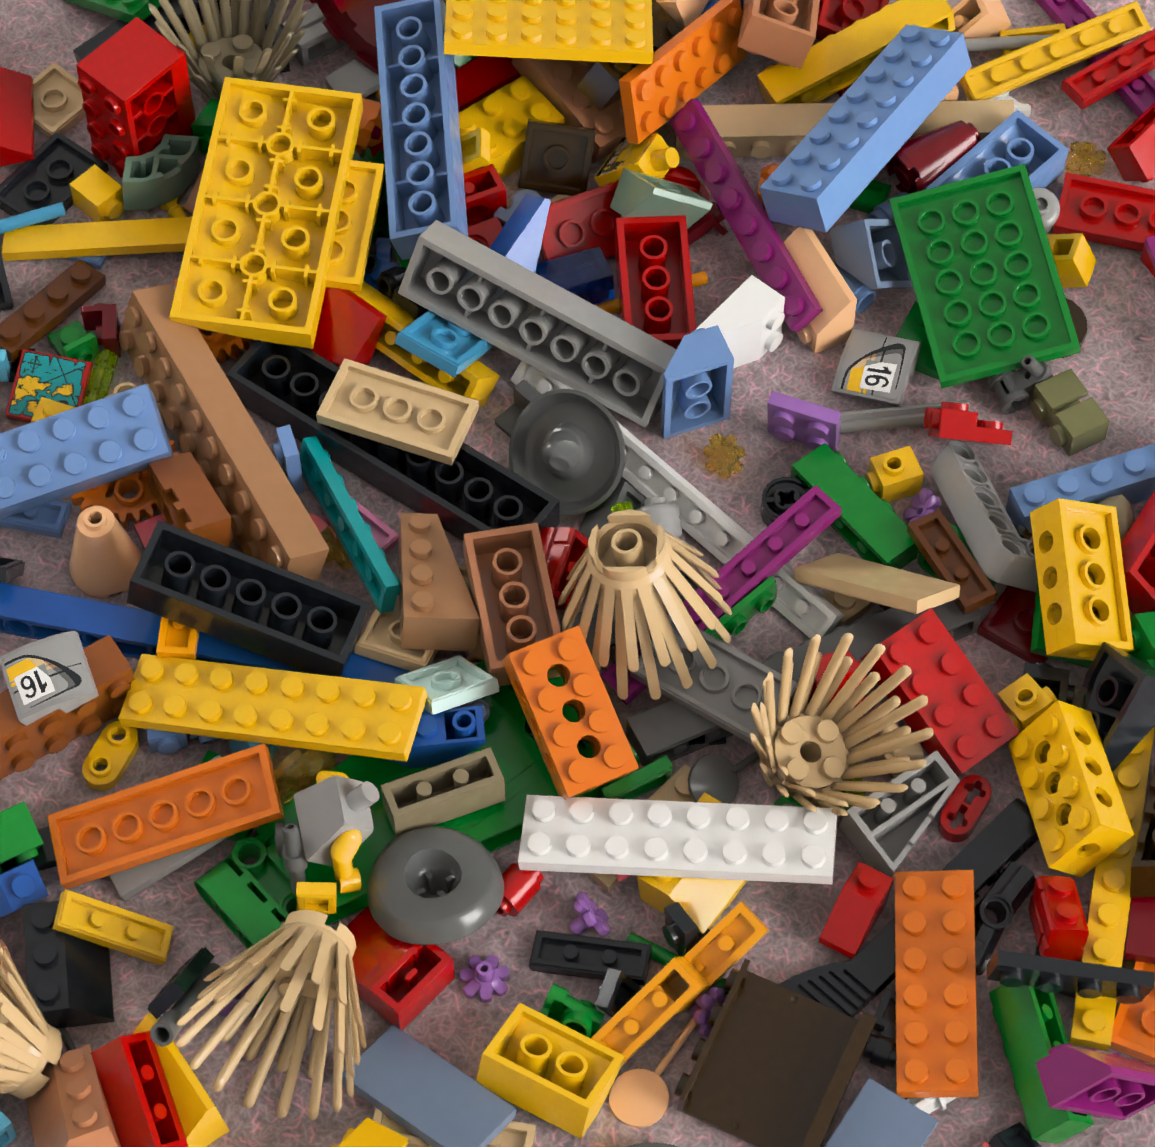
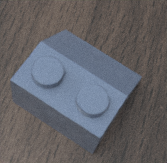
[829,219,913,290]

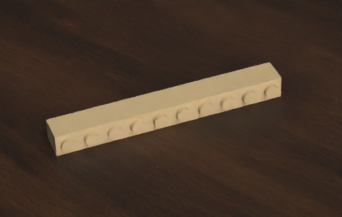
[674,100,1015,160]

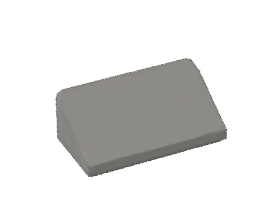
[324,59,380,98]

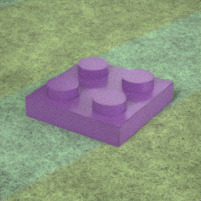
[767,391,841,452]

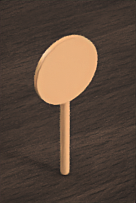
[609,1016,697,1127]

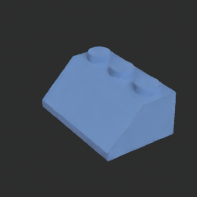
[661,325,734,439]

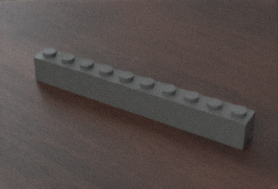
[626,600,982,767]

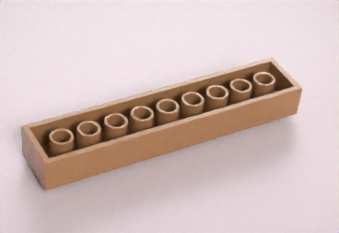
[119,283,329,582]

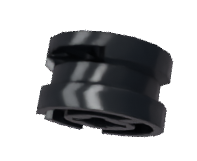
[761,477,810,526]

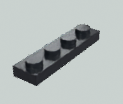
[987,950,1154,1004]

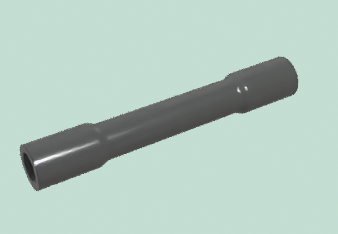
[150,963,224,1046]

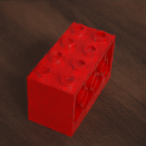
[76,17,195,179]

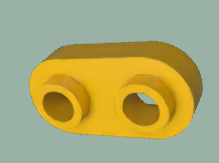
[82,721,140,791]

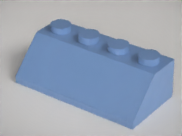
[926,110,1069,189]

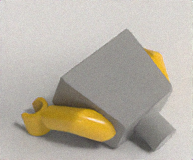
[293,770,379,894]

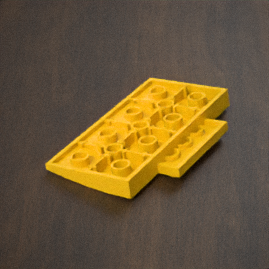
[169,77,385,349]

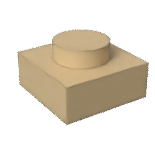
[822,591,871,626]

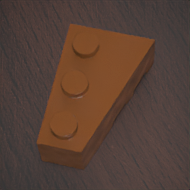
[148,451,233,548]

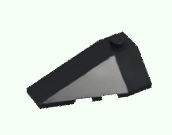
[1082,642,1155,772]

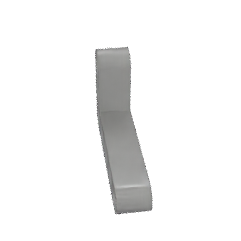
[930,439,1038,592]

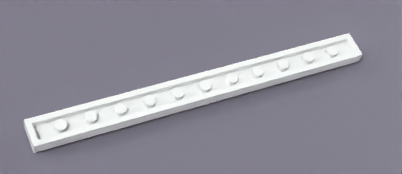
[510,361,844,638]

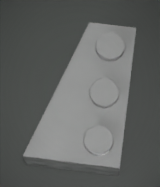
[839,750,960,877]

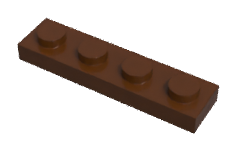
[0,259,106,363]

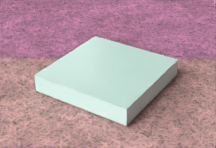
[394,655,499,715]

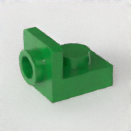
[47,320,100,362]

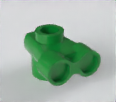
[540,983,605,1038]

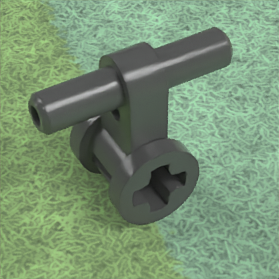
[986,355,1053,415]
[275,821,308,895]

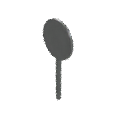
[688,752,760,804]

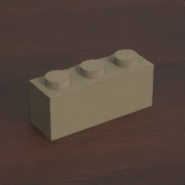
[381,747,505,837]

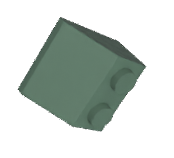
[610,168,713,229]

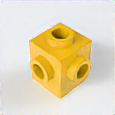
[997,673,1057,732]

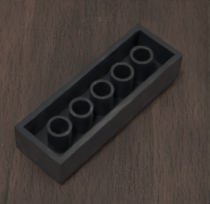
[126,521,370,677]

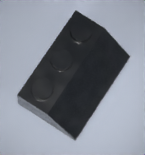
[23,901,115,1029]

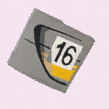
[831,329,922,407]
[0,630,99,726]

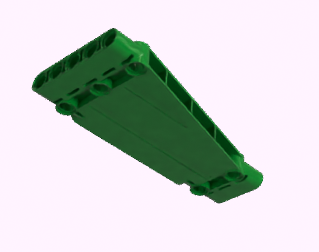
[194,660,640,949]

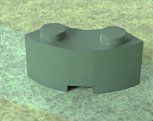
[122,134,200,211]

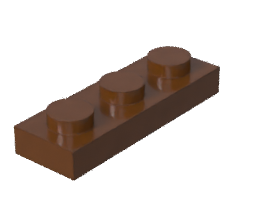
[907,509,997,615]

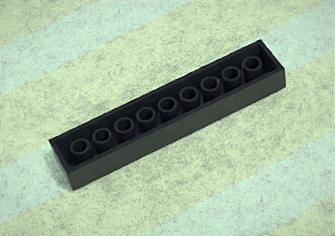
[226,340,560,541]

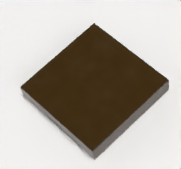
[518,118,596,196]

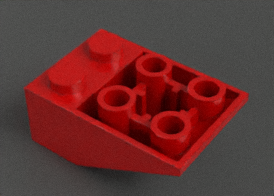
[346,906,455,1031]

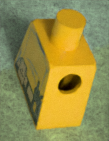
[594,133,679,186]

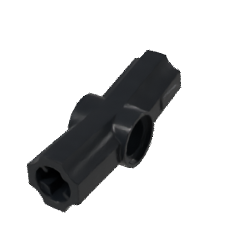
[975,861,1036,976]

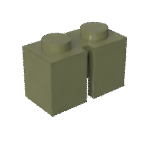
[1030,368,1110,456]

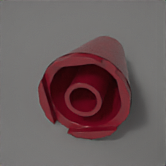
[885,120,980,194]

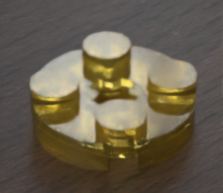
[274,749,337,806]

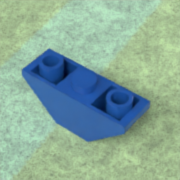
[385,705,486,768]

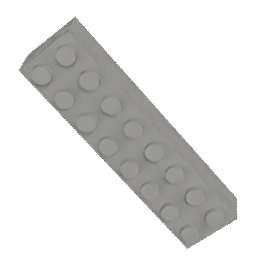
[398,220,677,428]

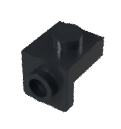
[1022,662,1075,705]
[662,901,710,956]
[595,968,644,1018]

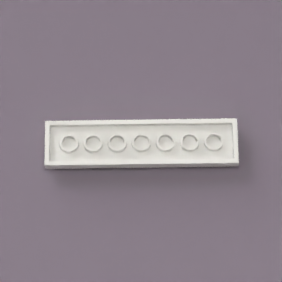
[518,795,837,884]

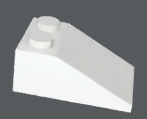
[697,275,785,368]

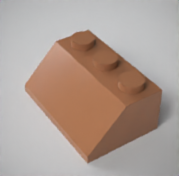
[26,1044,120,1147]

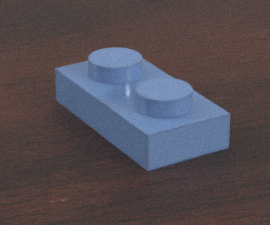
[272,425,304,494]

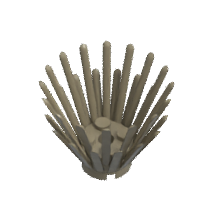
[148,0,307,104]

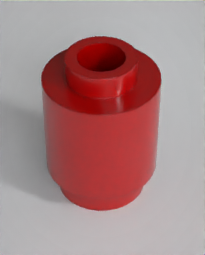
[496,862,544,917]

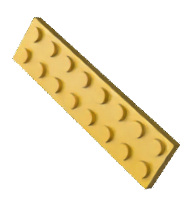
[118,654,428,762]

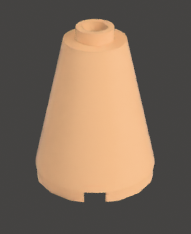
[69,506,142,598]

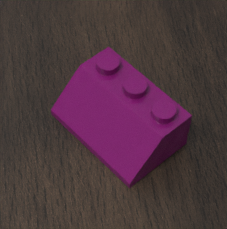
[1035,1044,1155,1120]

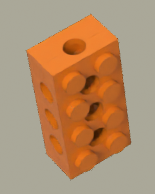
[502,625,639,800]

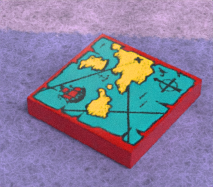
[5,349,93,423]

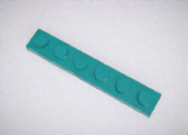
[300,436,401,613]

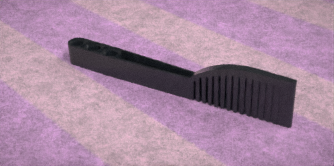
[778,798,1039,1018]

